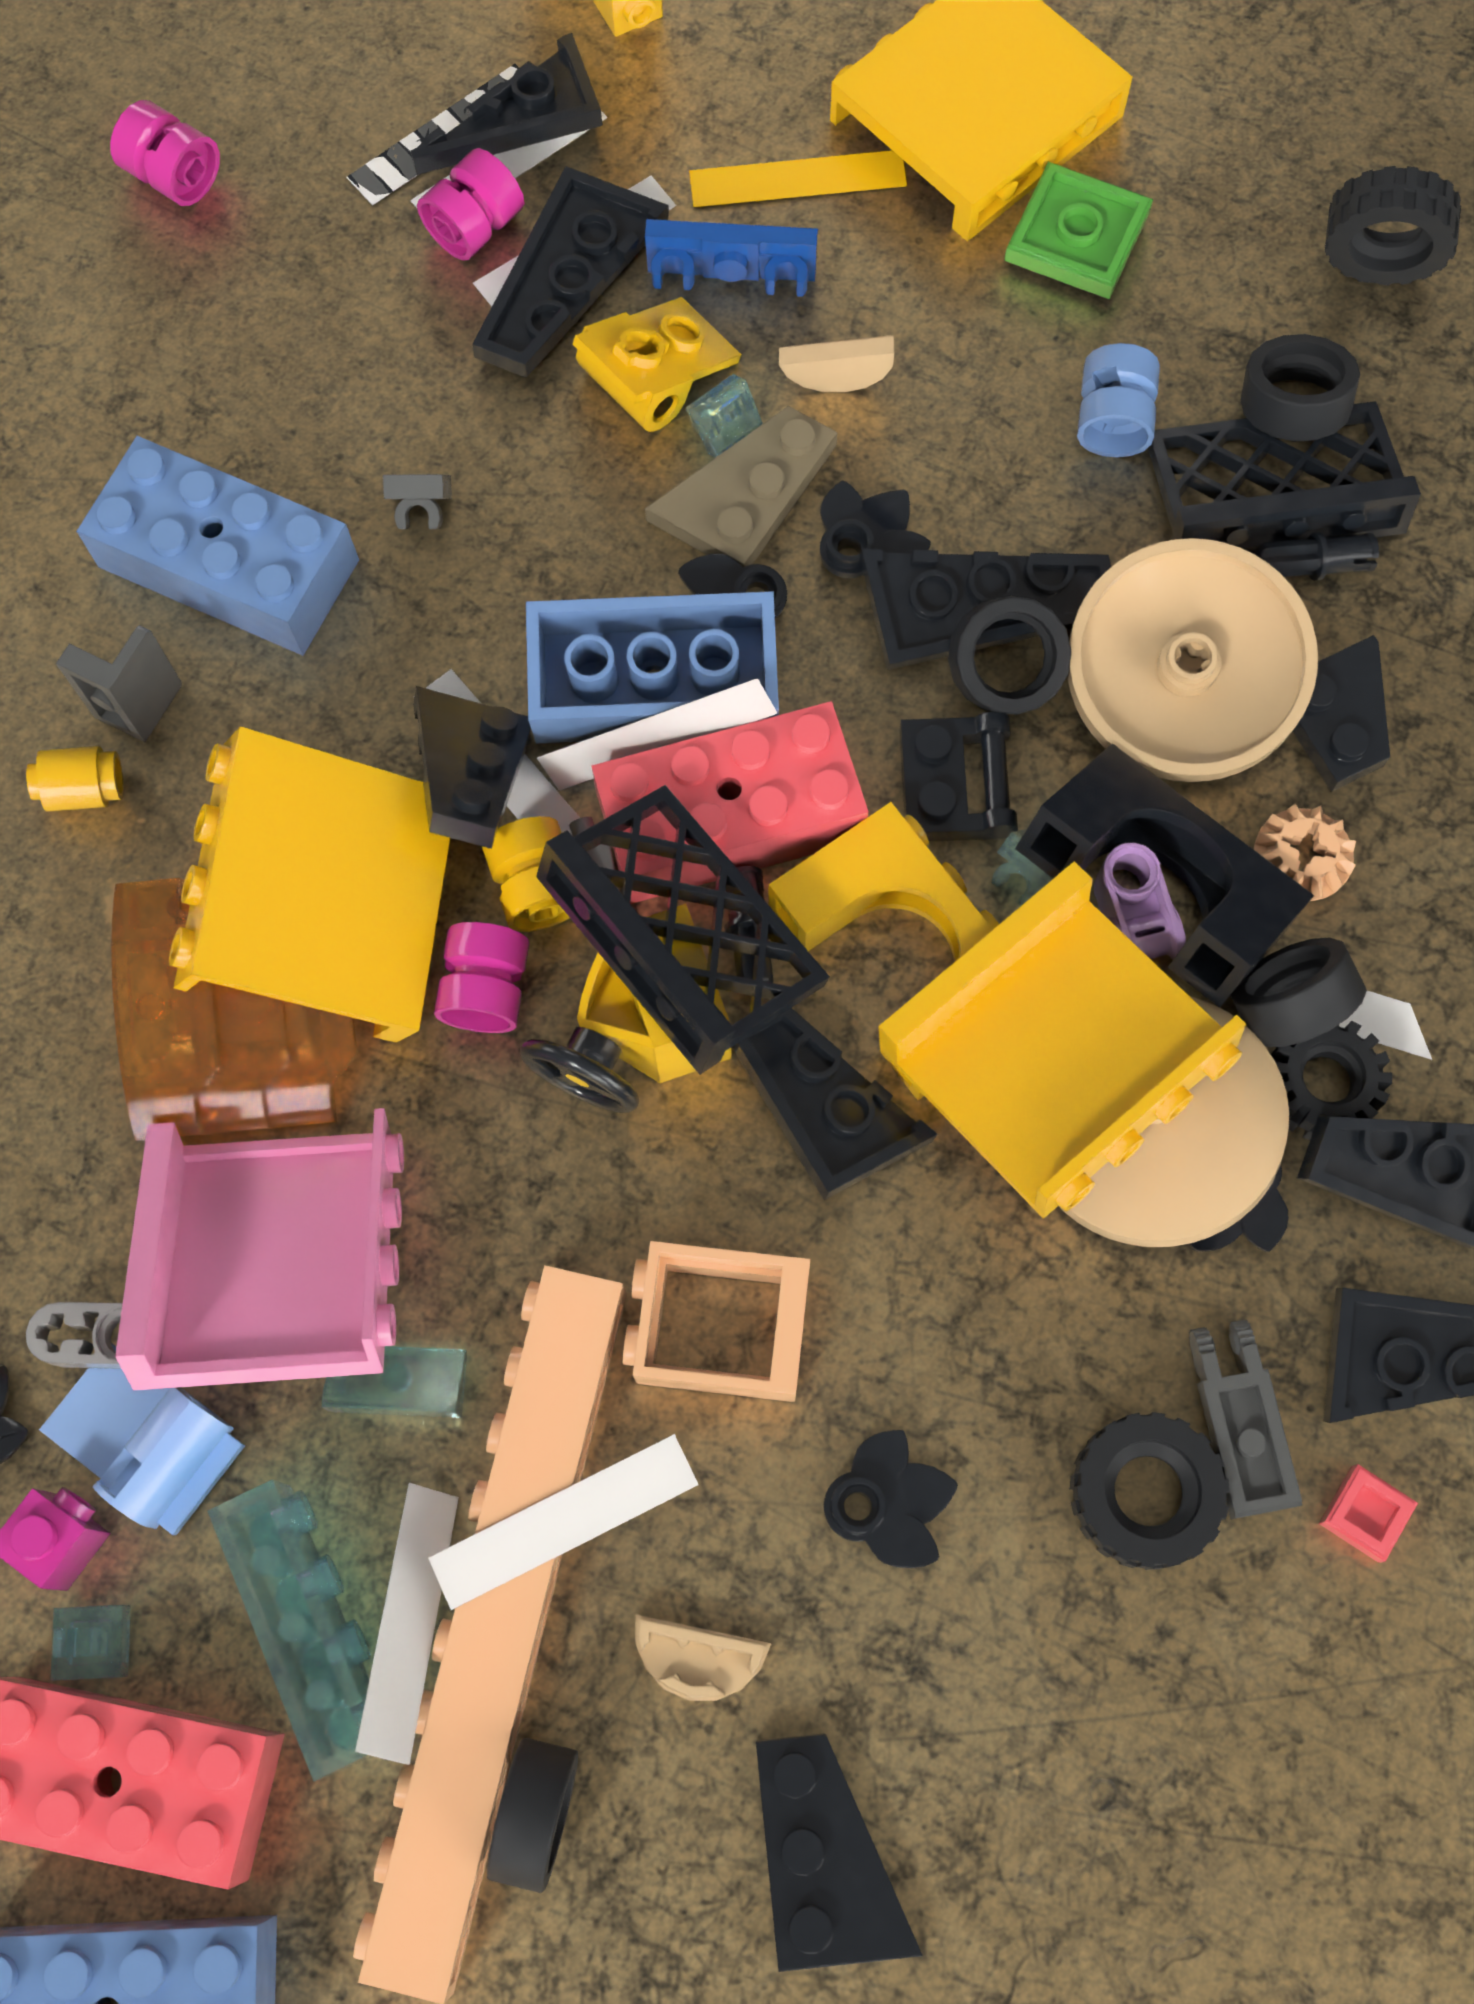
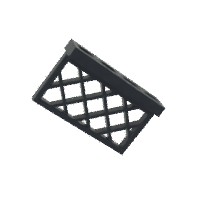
[1148,401,1421,554]
[536,785,830,1075]

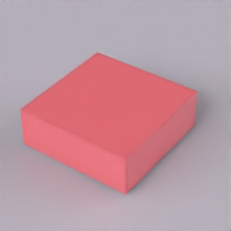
[1319,1464,1418,1563]

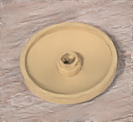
[1067,538,1318,782]
[1059,996,1289,1247]

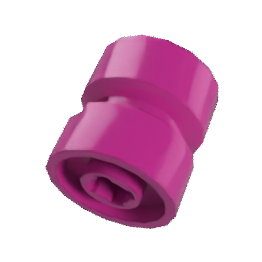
[110,100,220,206]
[417,148,525,261]
[434,922,530,1033]

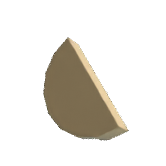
[779,335,894,392]
[635,1615,771,1701]

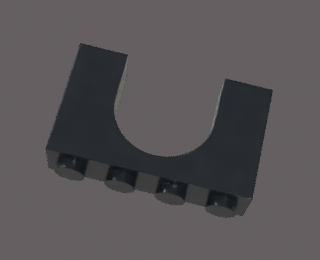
[1015,743,1314,1008]

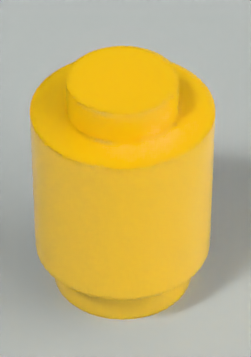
[26,746,124,812]

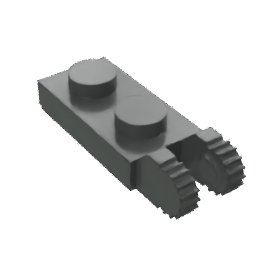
[1189,1320,1303,1520]

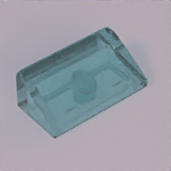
[321,1346,467,1418]

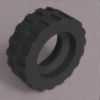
[1325,166,1461,286]
[1069,1412,1230,1570]

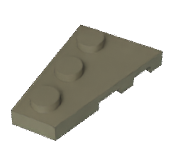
[645,406,838,567]

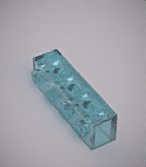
[207,1479,371,1781]

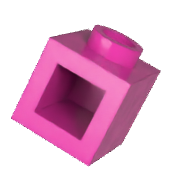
[0,1487,111,1591]

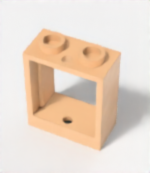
[623,1241,810,1402]

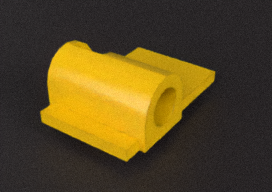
[573,297,742,432]

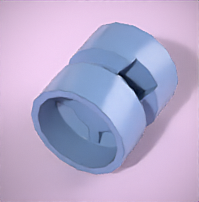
[1077,343,1160,458]

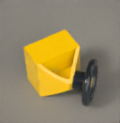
[520,904,732,1113]

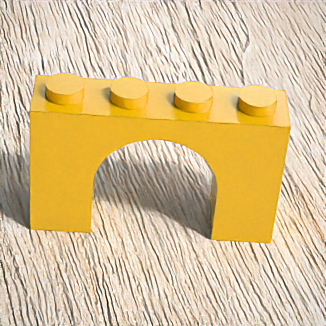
[768,802,999,1101]

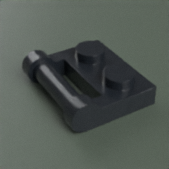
[899,711,1018,841]

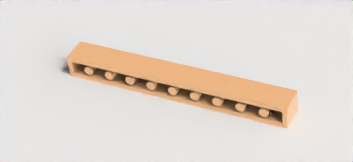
[353,1265,627,2004]

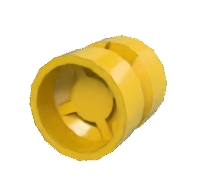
[482,816,570,932]

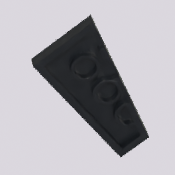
[472,166,669,378]
[859,548,1112,670]

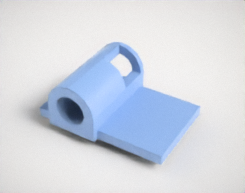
[39,1343,245,1536]

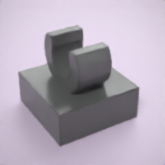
[383,474,452,529]

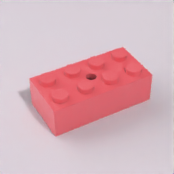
[591,701,869,904]
[0,1677,285,1890]

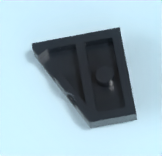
[1293,635,1390,792]

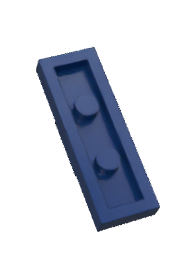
[645,219,818,297]

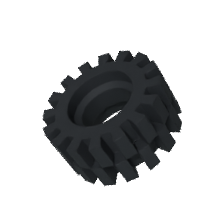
[1271,1021,1392,1140]

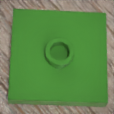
[1004,161,1153,299]

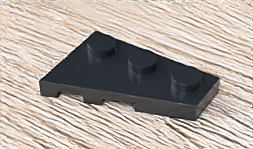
[413,686,532,849]
[756,1733,923,1972]

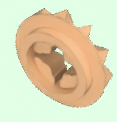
[1254,804,1356,901]

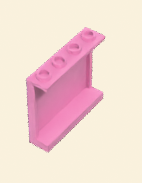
[115,1108,404,1391]

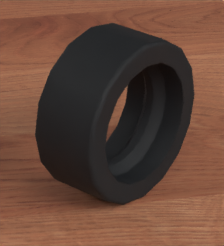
[1240,334,1361,441]
[948,596,1072,715]
[1231,937,1367,1047]
[487,1738,578,1893]

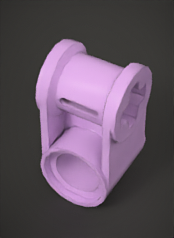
[1093,843,1186,960]

